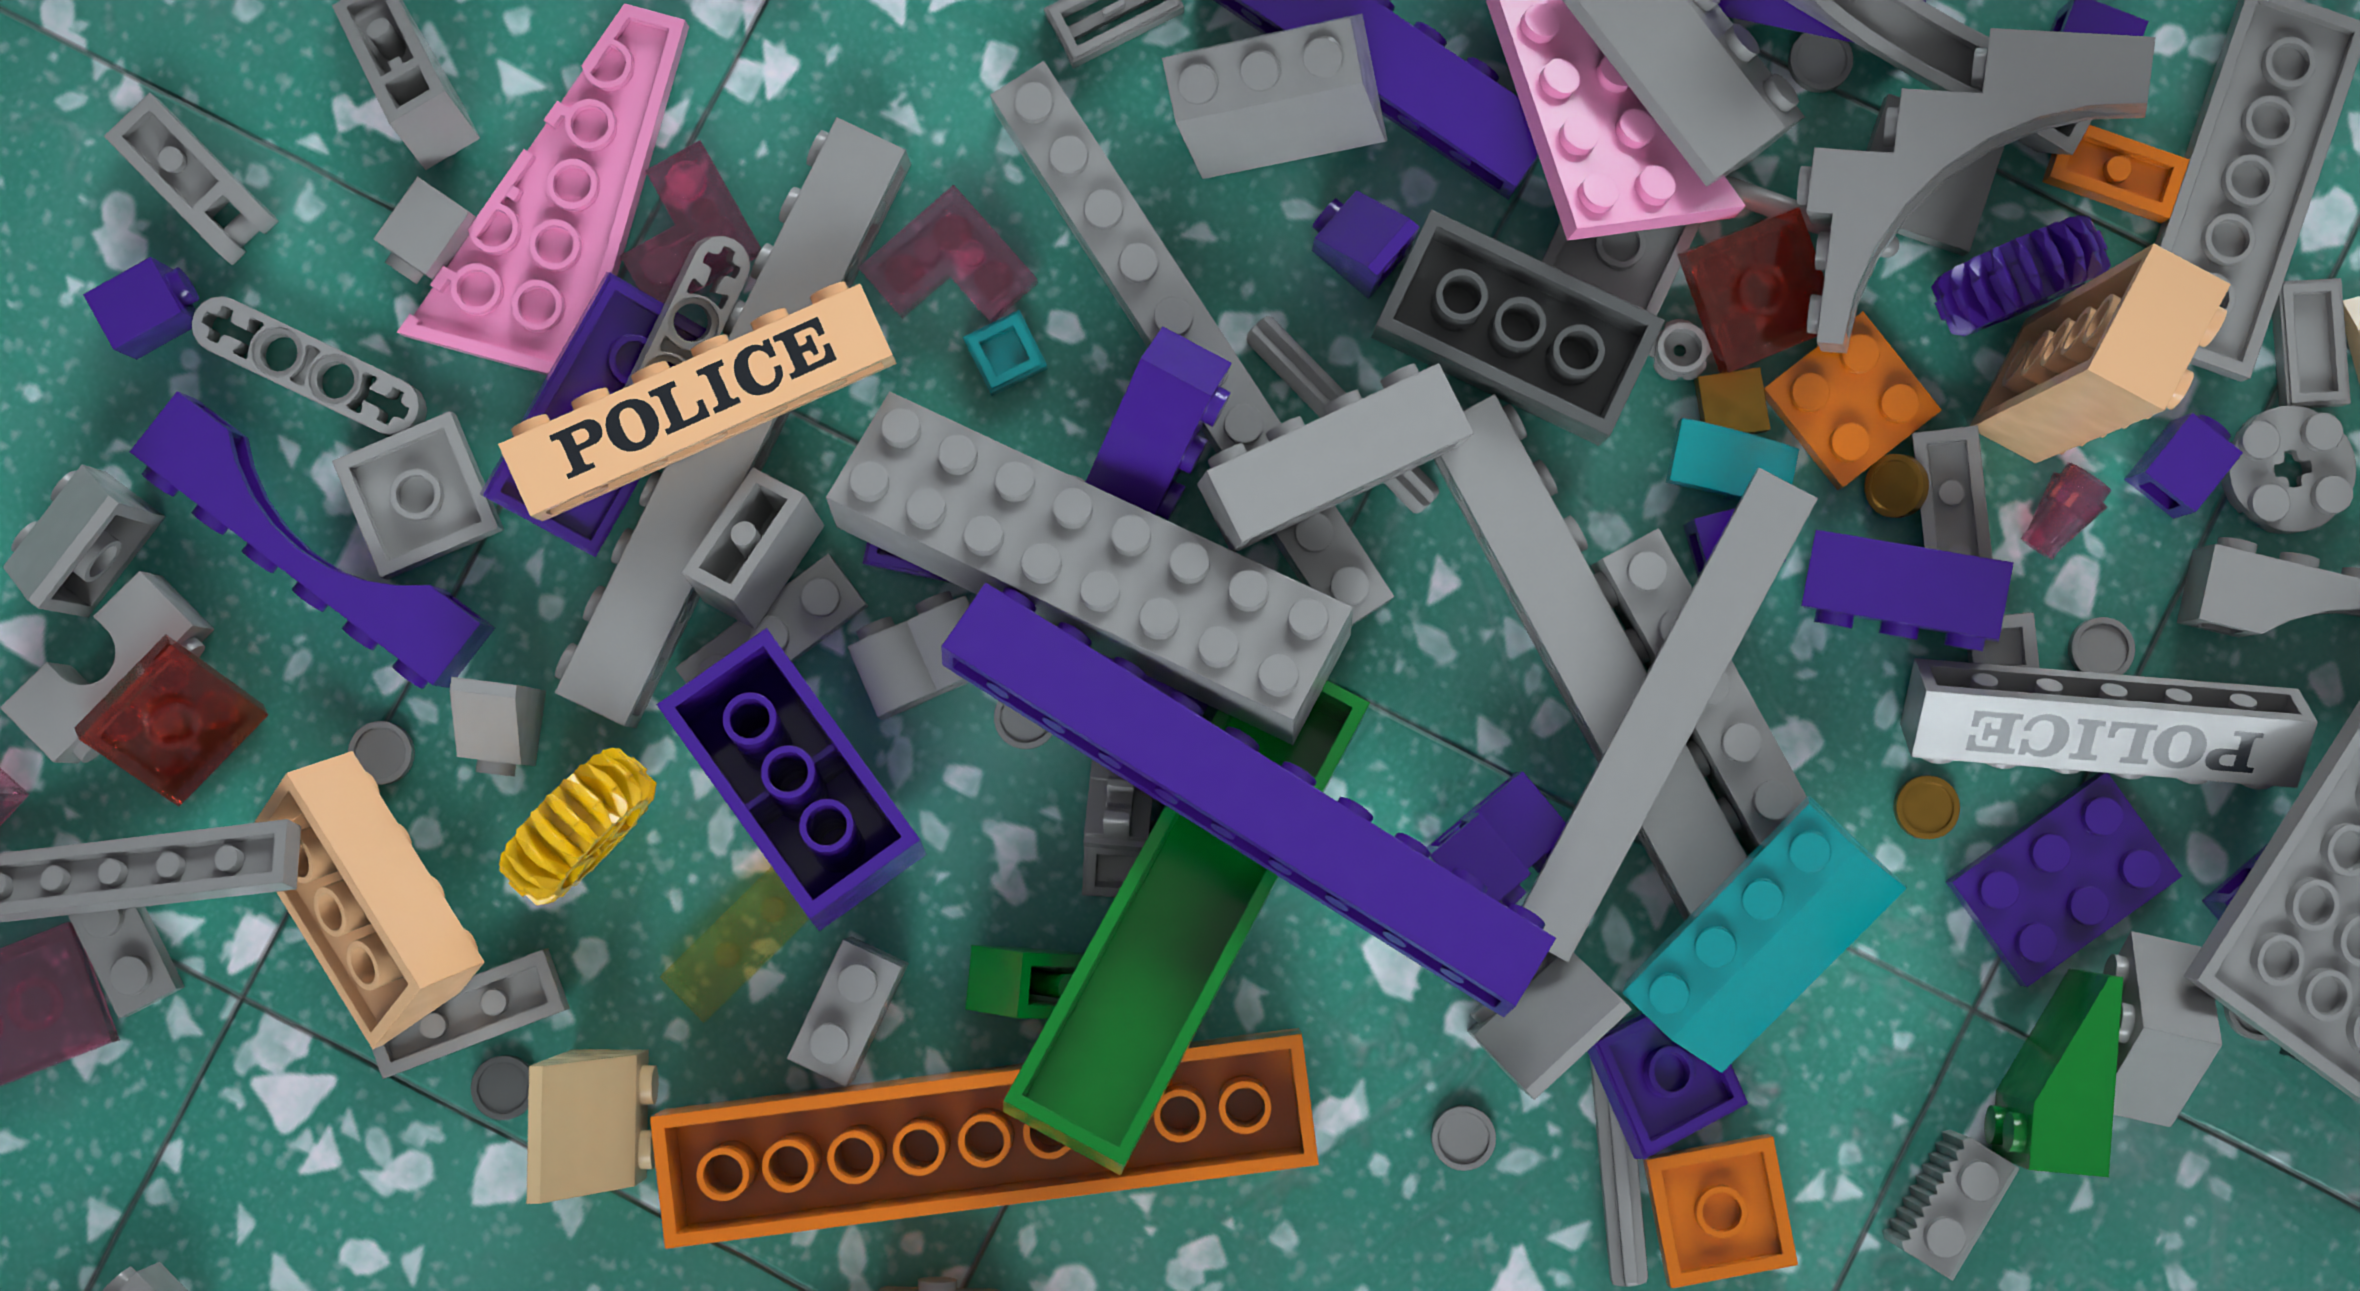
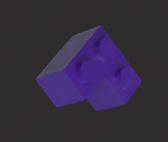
[1427,771,1566,908]

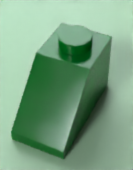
[965,945,1084,1019]

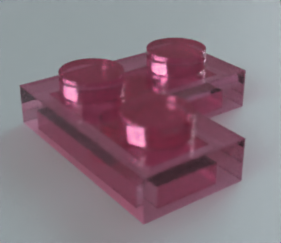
[620,140,762,304]
[858,185,1038,323]

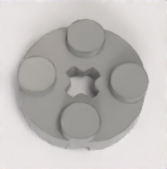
[2221,406,2356,534]

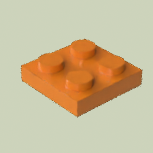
[1764,311,1942,490]
[1643,1134,1798,1289]

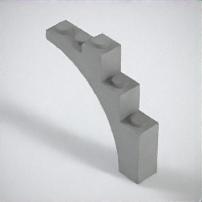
[1797,28,2156,354]

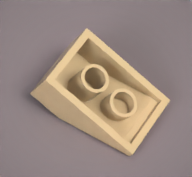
[526,1049,659,1204]

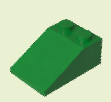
[1984,969,2123,1177]

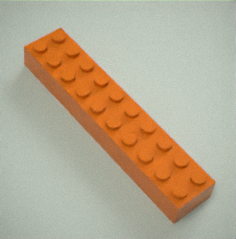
[650,1028,1319,1249]

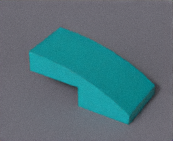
[1665,418,1799,502]

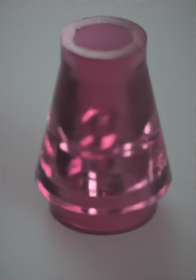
[2020,462,2112,560]

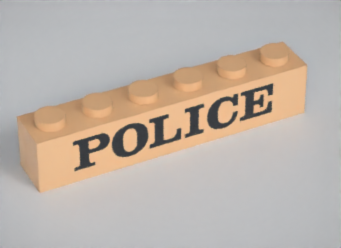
[498,282,897,522]

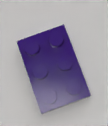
[1945,772,2183,987]

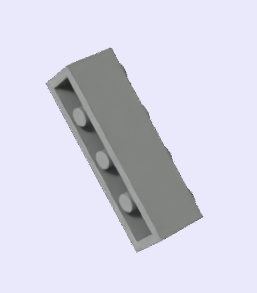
[1197,363,1474,552]

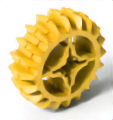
[499,748,657,906]

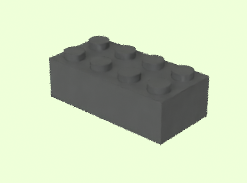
[1371,209,1665,446]

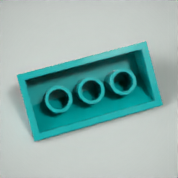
[1622,795,1907,1073]

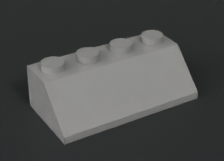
[1562,0,1805,187]

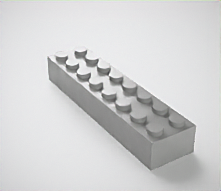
[826,391,1353,745]

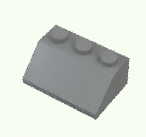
[1162,13,1387,179]

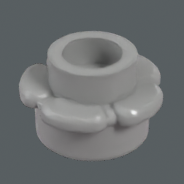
[1649,319,1711,381]

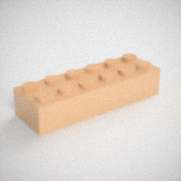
[1970,244,2231,464]

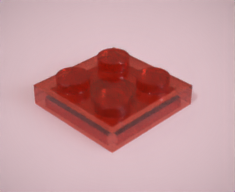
[1677,207,1825,373]
[74,634,268,807]

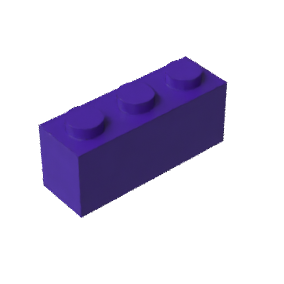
[1085,326,1232,520]
[1801,530,2014,652]

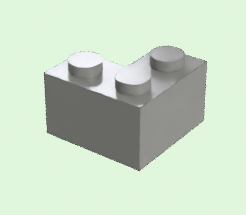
[2103,931,2222,1127]

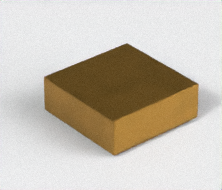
[1694,367,1771,434]

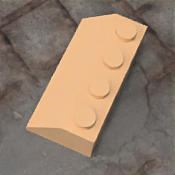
[254,751,484,1049]

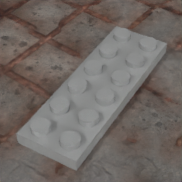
[2155,0,2360,382]

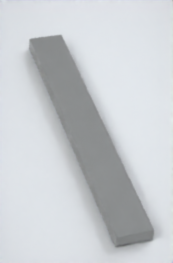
[1522,468,1818,962]

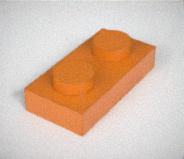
[2042,125,2190,224]

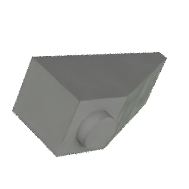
[332,0,480,170]

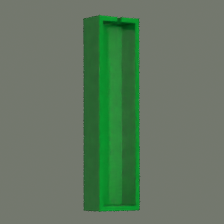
[1003,680,1370,1176]

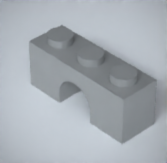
[0,571,215,764]

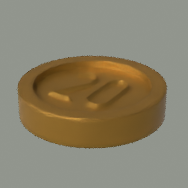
[1865,454,1929,518]
[1893,776,1960,839]

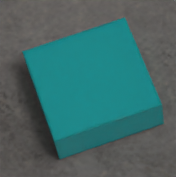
[963,310,1048,396]

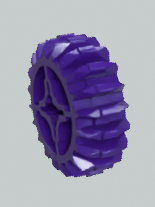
[1931,215,2111,336]

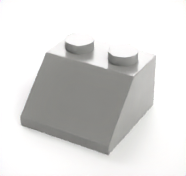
[3,464,165,617]
[1467,952,1632,1100]

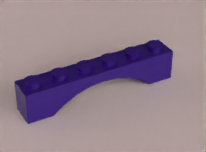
[129,391,495,689]

